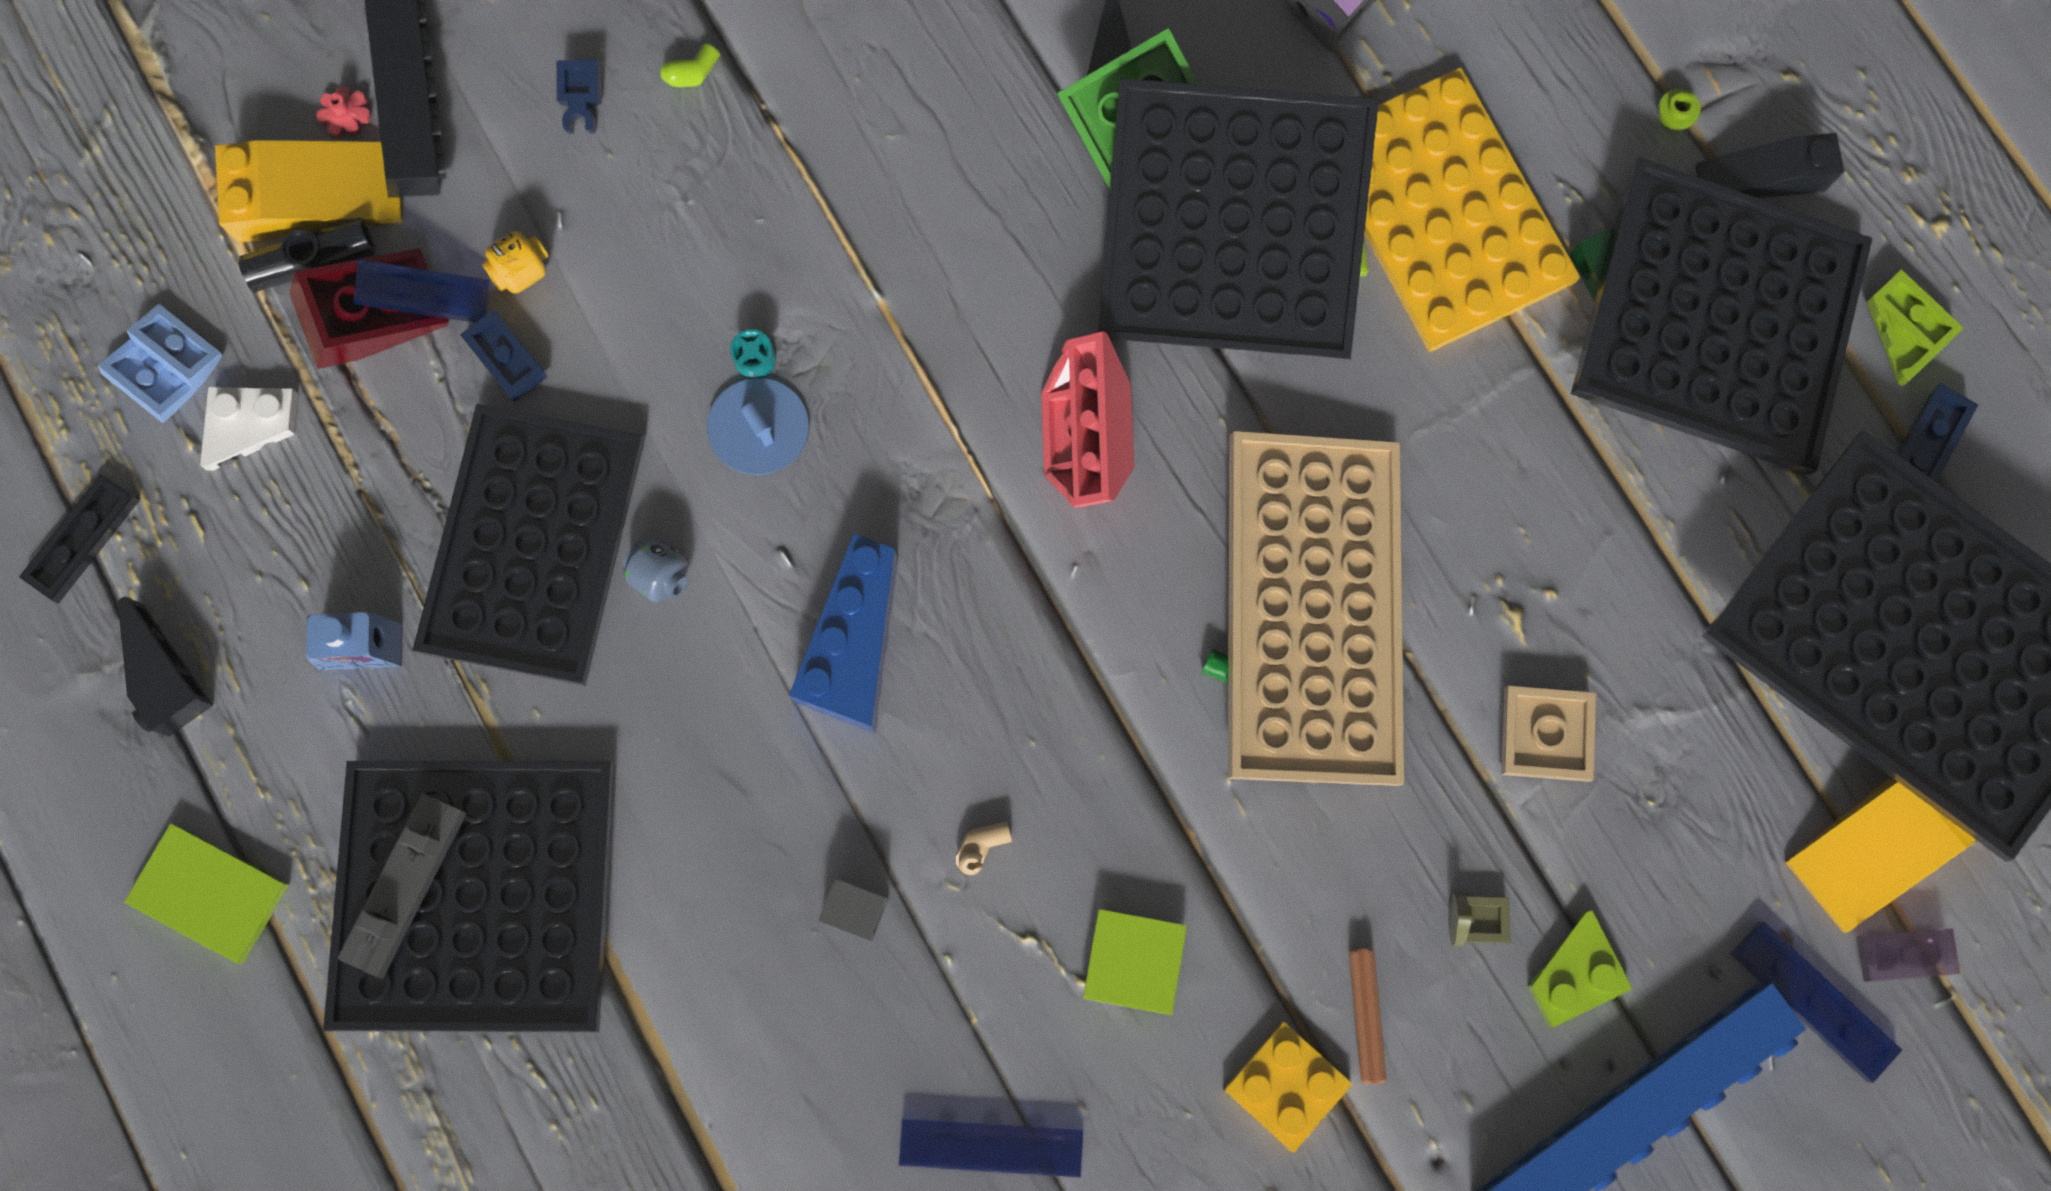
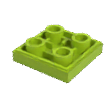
[1083,909,1187,1016]

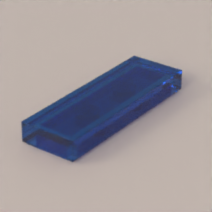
[353,259,489,323]

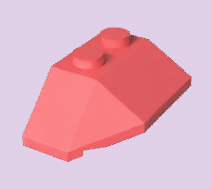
[1041,331,1134,508]

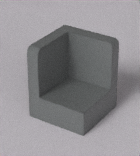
[818,880,888,941]

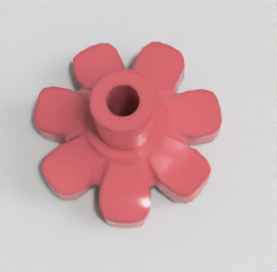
[316,86,372,138]

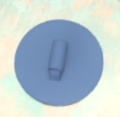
[707,378,809,475]

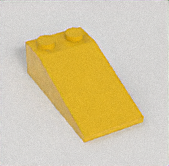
[215,140,403,243]
[1785,777,1976,933]

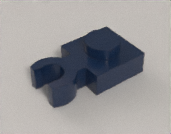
[556,59,602,134]

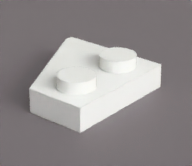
[200,387,298,470]

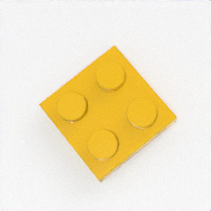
[1223,1022,1352,1154]

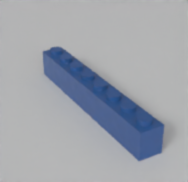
[1475,983,1807,1191]

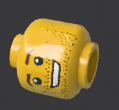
[482,230,549,294]

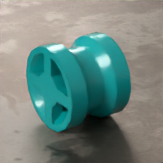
[730,329,776,379]

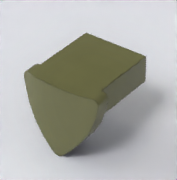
[1448,892,1510,947]

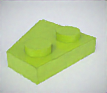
[1866,269,1964,386]
[1528,910,1633,1028]

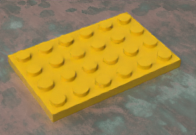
[1364,67,1580,353]

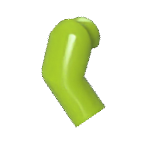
[660,43,720,88]

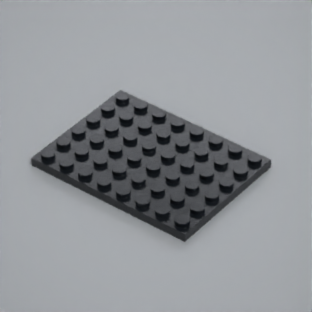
[1702,430,2051,862]

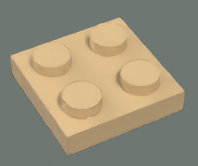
[1501,686,1596,782]

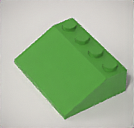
[1057,28,1199,189]

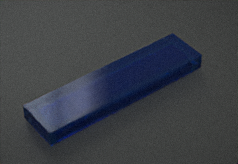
[1730,921,1902,1083]
[899,1118,1083,1178]

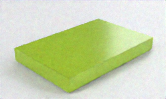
[124,823,289,964]

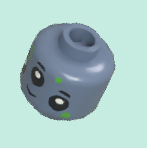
[623,538,688,602]

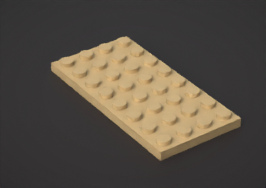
[1228,431,1404,786]

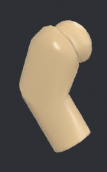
[956,820,1012,875]

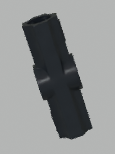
[238,217,375,293]

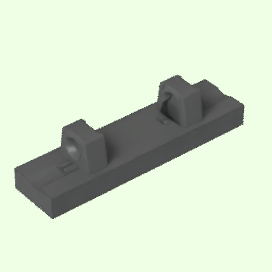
[337,793,467,978]

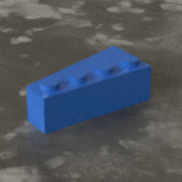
[789,534,898,733]

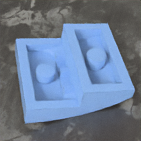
[97,304,222,423]

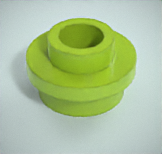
[1658,89,1701,130]

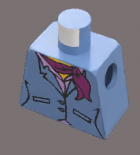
[306,612,402,670]

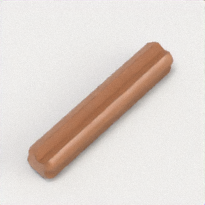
[1349,948,1387,1084]

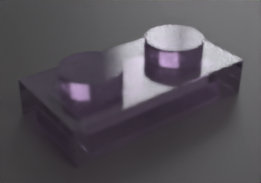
[1856,928,1961,981]

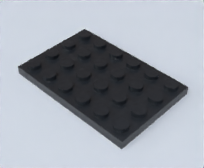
[413,403,645,686]

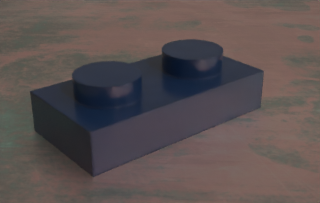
[460,309,548,402]

